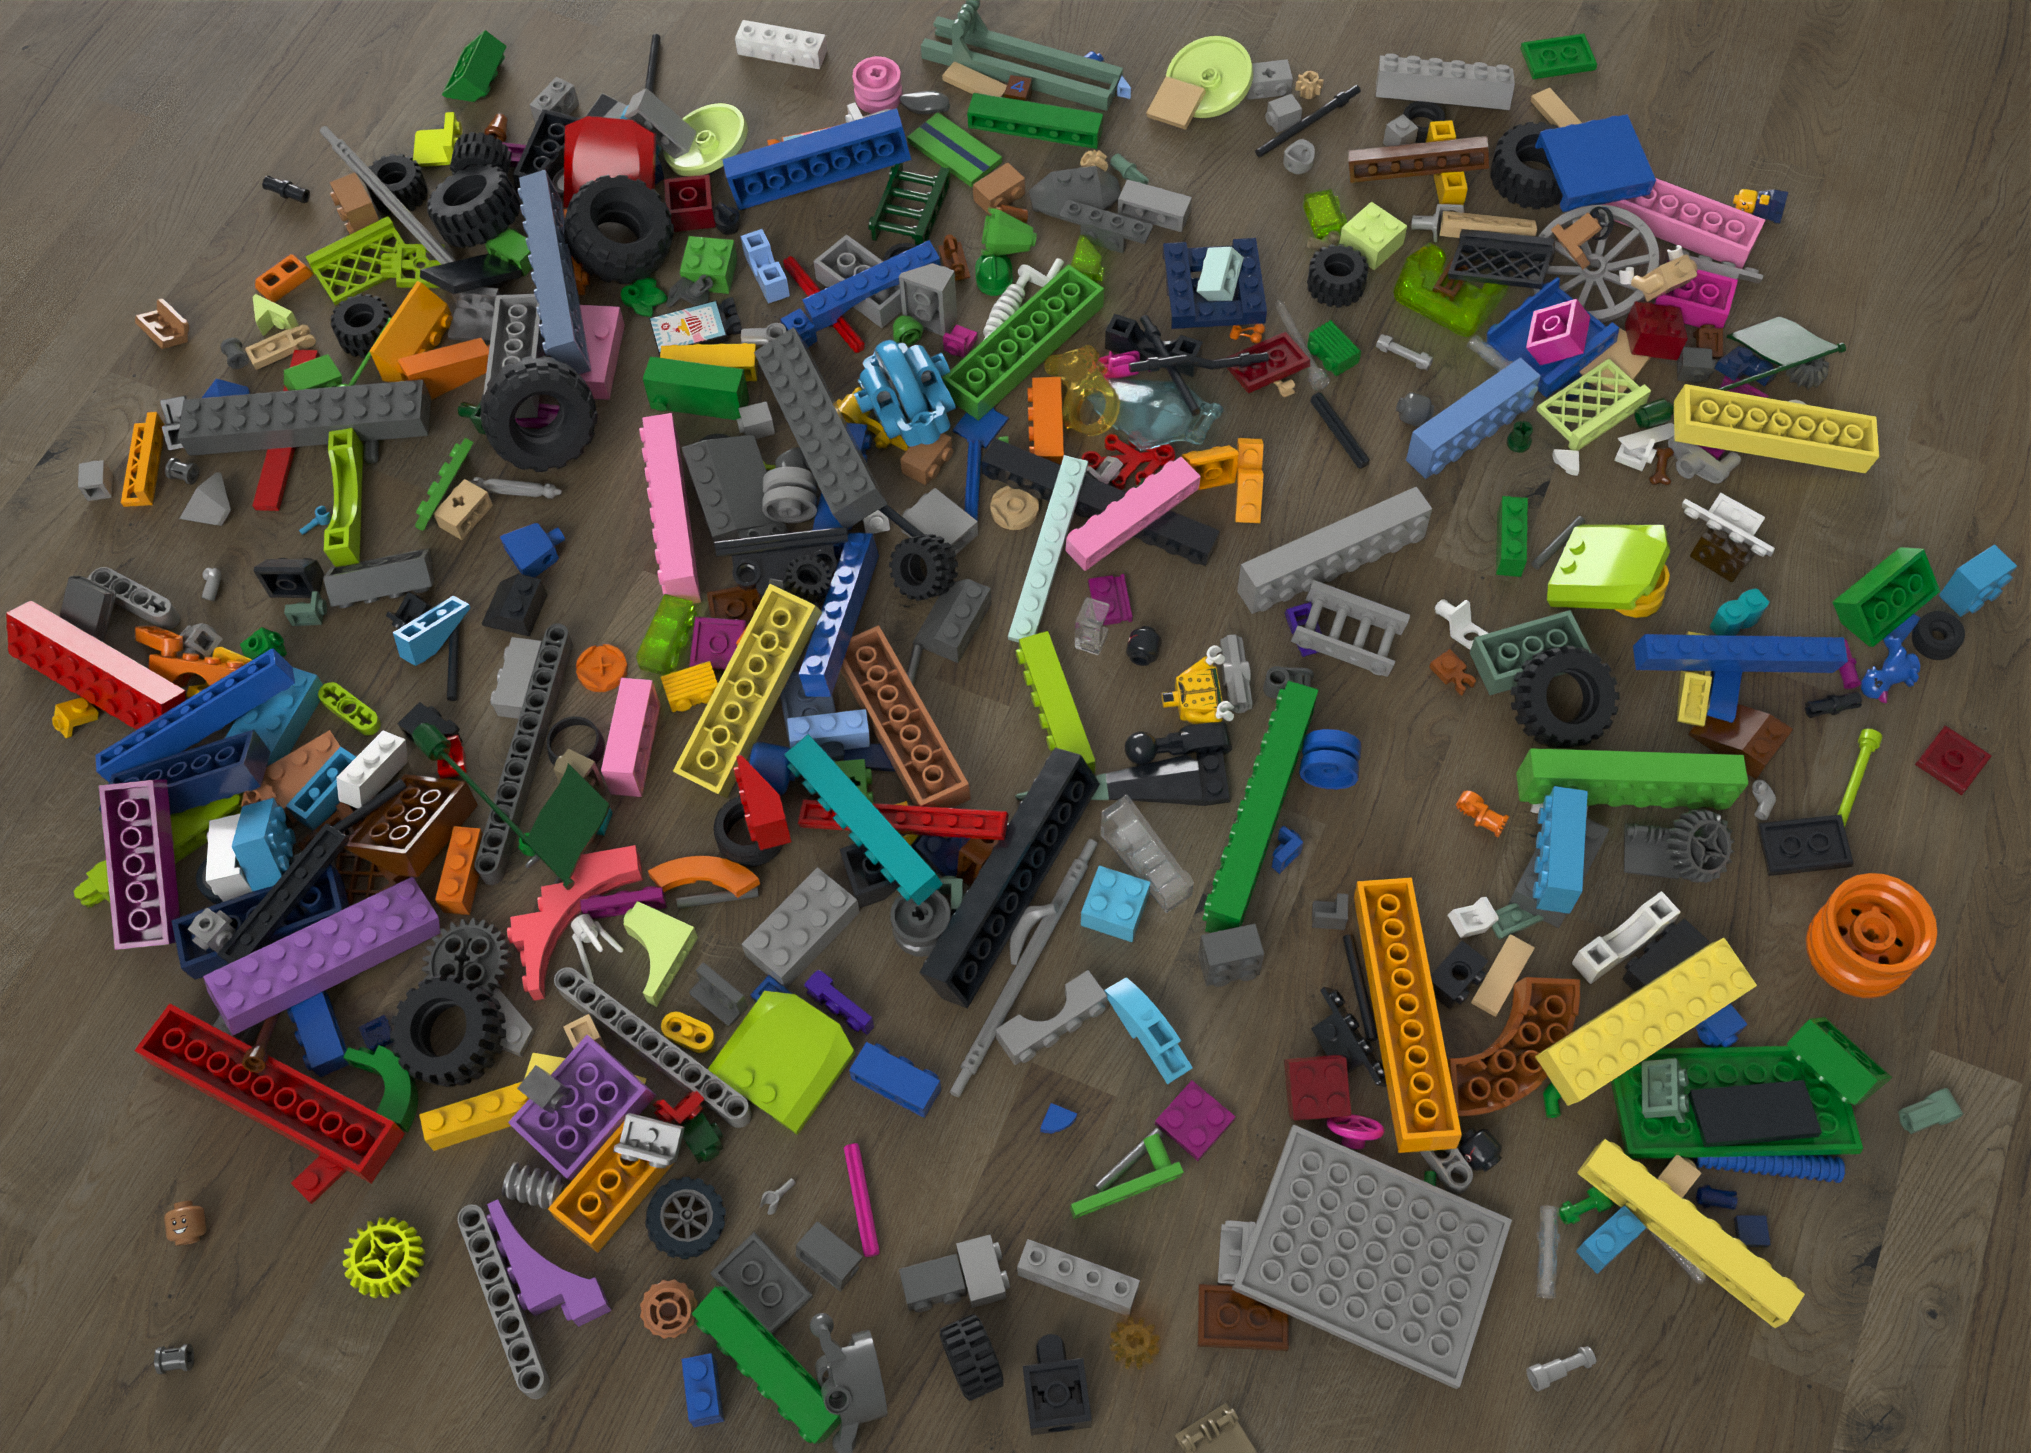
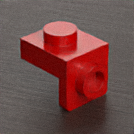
[437,735,467,779]

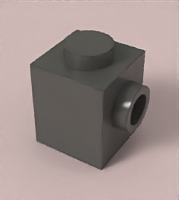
[1677,347,1716,383]

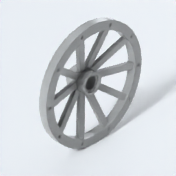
[1529,205,1660,323]

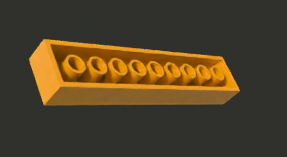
[1354,878,1462,1153]

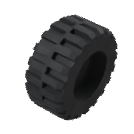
[1490,122,1563,209]
[427,164,521,248]
[1510,646,1620,748]
[390,975,506,1087]

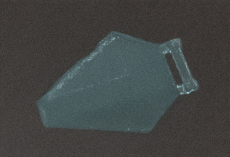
[1082,377,1224,451]

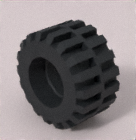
[450,132,511,177]
[365,154,428,215]
[1307,244,1369,308]
[330,294,392,358]
[889,534,958,601]
[940,1314,1004,1401]

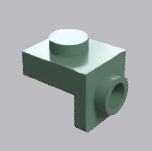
[937,876,966,915]

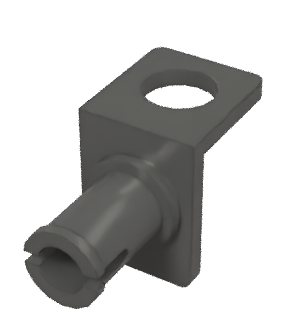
[666,275,713,308]

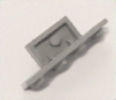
[1667,250,1764,284]

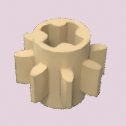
[1295,71,1323,99]
[1080,150,1108,171]

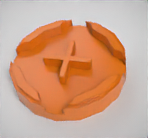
[576,644,628,692]

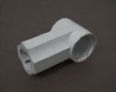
[741,323,787,349]

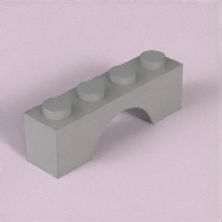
[996,970,1107,1065]

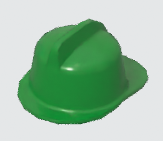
[975,254,1013,296]

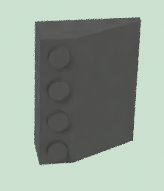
[682,435,780,546]

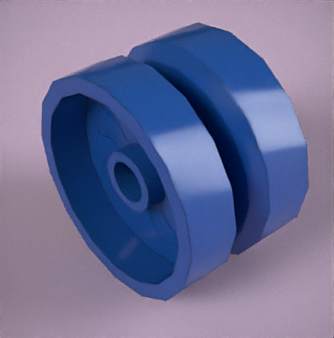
[1300,729,1362,790]

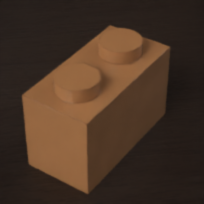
[973,163,1025,216]
[900,433,953,485]

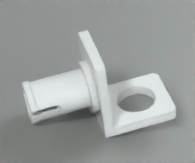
[1435,599,1488,650]

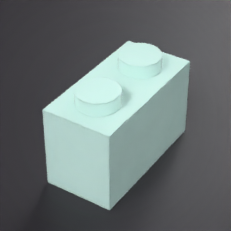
[1197,247,1244,301]

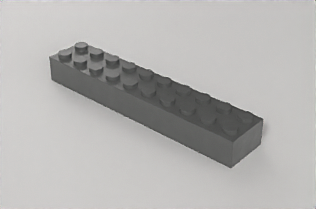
[754,327,887,529]
[178,380,431,456]

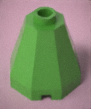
[981,207,1037,256]

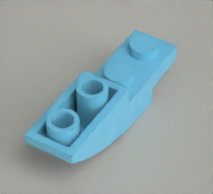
[1104,977,1193,1084]

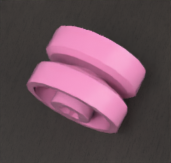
[852,56,903,114]

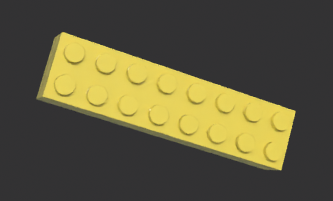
[1674,384,1879,473]
[673,584,822,798]
[1535,938,1757,1106]

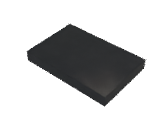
[1757,814,1854,876]

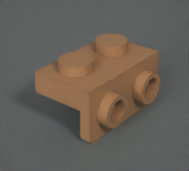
[135,299,189,349]

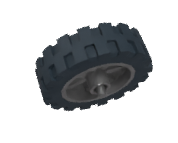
[645,1177,726,1259]

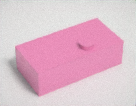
[579,305,625,400]
[601,678,661,797]

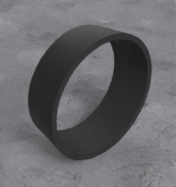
[547,716,605,765]

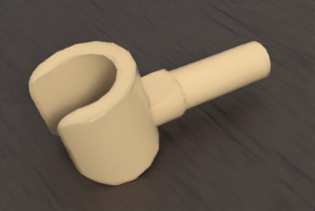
[1274,380,1295,397]

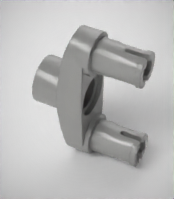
[1668,436,1741,484]

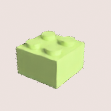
[1339,202,1407,270]

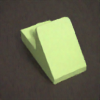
[253,294,299,336]

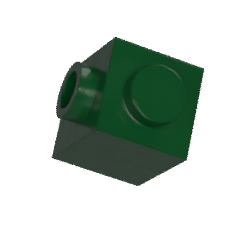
[681,1113,724,1164]

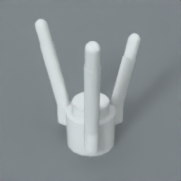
[571,914,623,983]

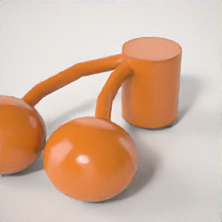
[1230,324,1265,344]

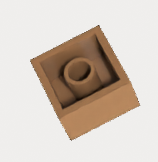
[329,172,379,235]

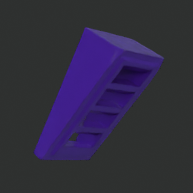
[1284,602,1322,657]

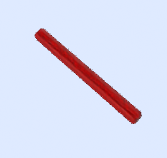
[783,256,865,353]

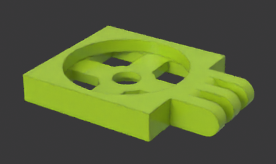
[380,244,446,288]

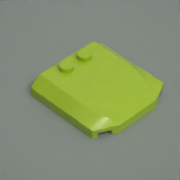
[1547,524,1670,610]
[708,991,855,1135]

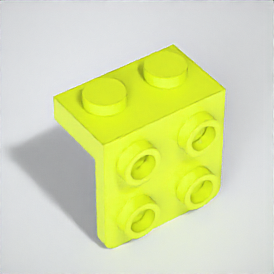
[413,112,462,167]

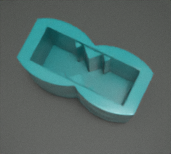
[1709,589,1769,636]

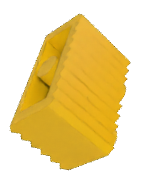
[660,661,718,712]

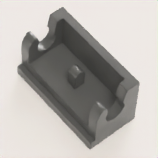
[796,1221,863,1292]

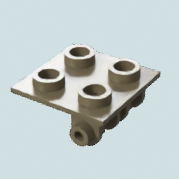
[1175,1403,1257,1453]

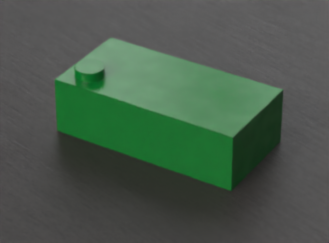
[643,356,750,420]

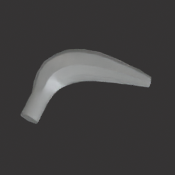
[1010,902,1059,965]

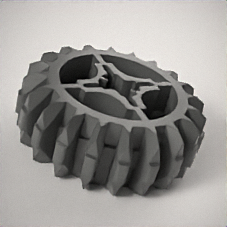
[1665,809,1735,883]

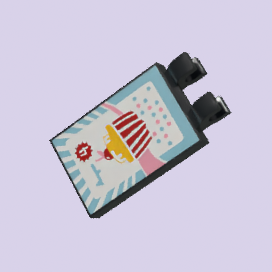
[649,297,742,356]

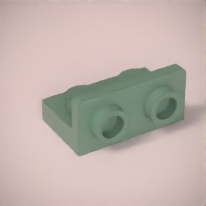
[1642,1058,1689,1123]

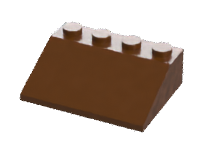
[344,774,478,878]

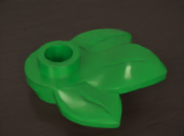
[620,278,668,317]

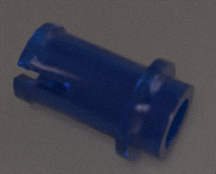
[1696,1185,1738,1210]

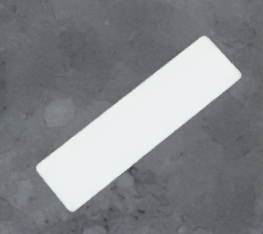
[1618,423,1674,450]

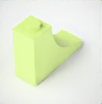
[623,901,698,1007]

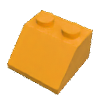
[1182,445,1239,490]

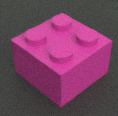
[1526,299,1590,365]

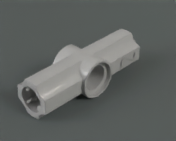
[1220,635,1253,713]

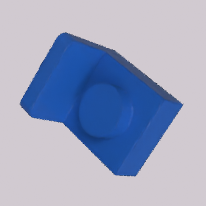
[1272,826,1303,874]

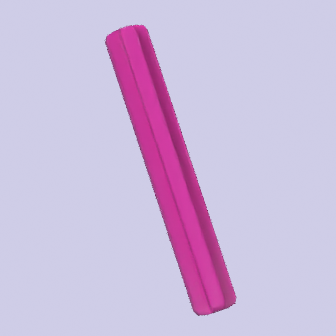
[844,1143,880,1257]

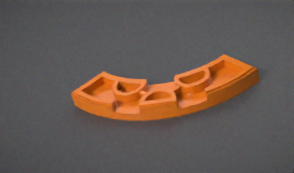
[648,856,760,898]

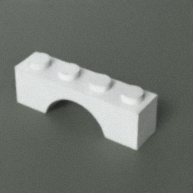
[1572,891,1681,984]

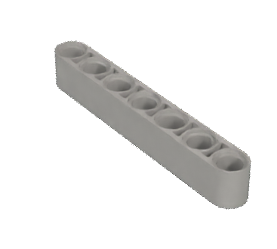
[457,1204,550,1399]

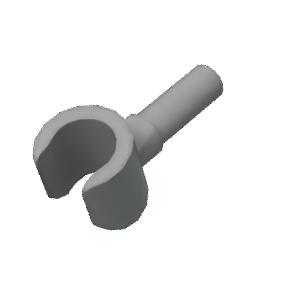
[760,1178,796,1215]

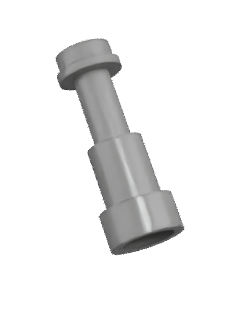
[1526,1346,1596,1392]

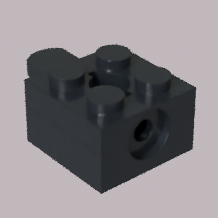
[1023,1334,1092,1436]

